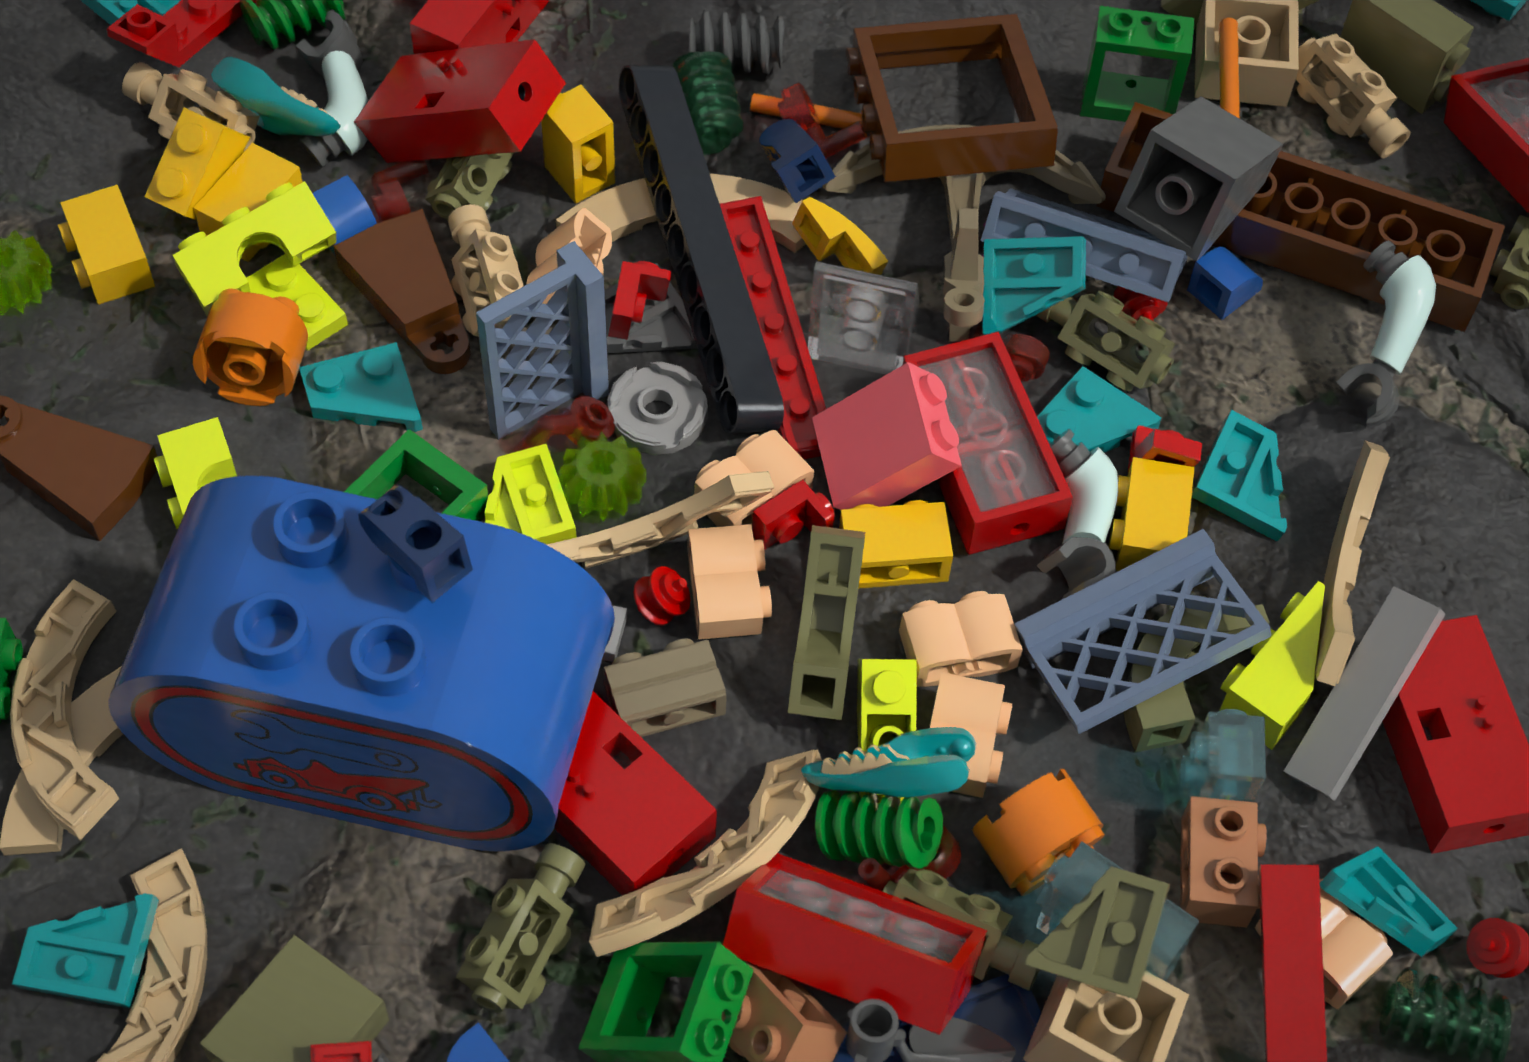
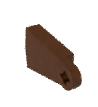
[334,209,471,374]
[0,395,158,541]

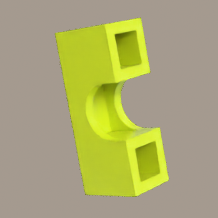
[173,181,336,316]
[154,417,237,529]

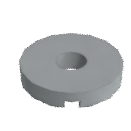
[608,362,708,455]

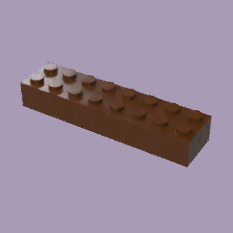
[1096,102,1505,332]

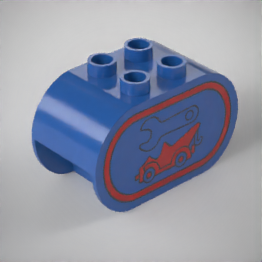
[108,476,615,851]

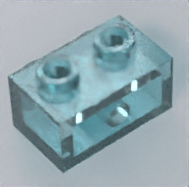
[1180,709,1266,802]

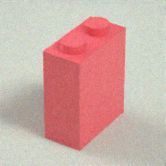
[812,362,962,510]

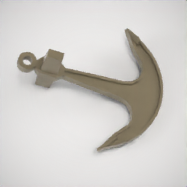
[822,125,1106,342]

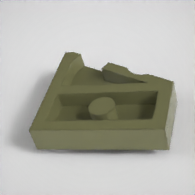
[1025,866,1170,1000]

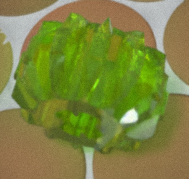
[0,230,52,316]
[558,431,647,522]

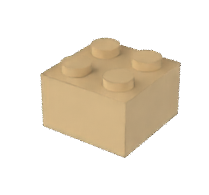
[1195,0,1299,107]
[1023,971,1189,1062]

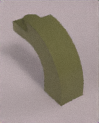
[788,525,866,720]
[1124,596,1270,753]

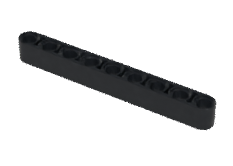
[618,65,784,434]

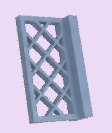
[981,188,1188,302]
[476,241,609,440]
[1015,529,1272,734]

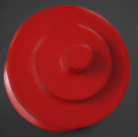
[1113,286,1168,321]
[634,566,691,625]
[1466,918,1529,978]

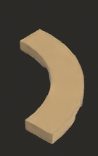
[556,174,806,253]
[1315,441,1390,686]
[546,471,774,569]
[10,579,119,840]
[0,666,123,855]
[589,749,822,957]
[96,848,207,1062]

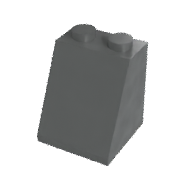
[1114,96,1283,261]

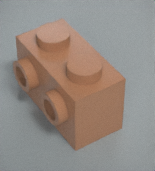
[1180,796,1267,928]
[721,961,847,1062]

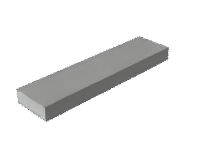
[1283,586,1446,801]

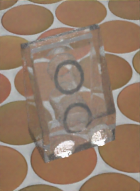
[808,261,920,375]

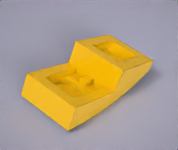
[792,197,888,291]

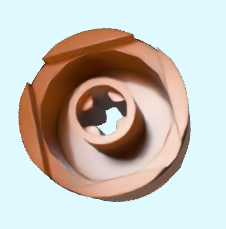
[193,289,308,406]
[972,769,1105,896]

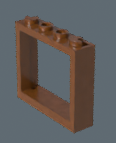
[846,14,1058,182]

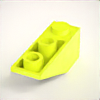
[1219,581,1325,750]
[857,659,917,802]

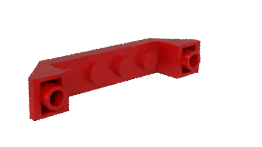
[107,0,256,67]

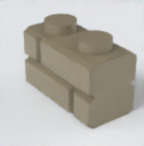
[603,639,727,737]

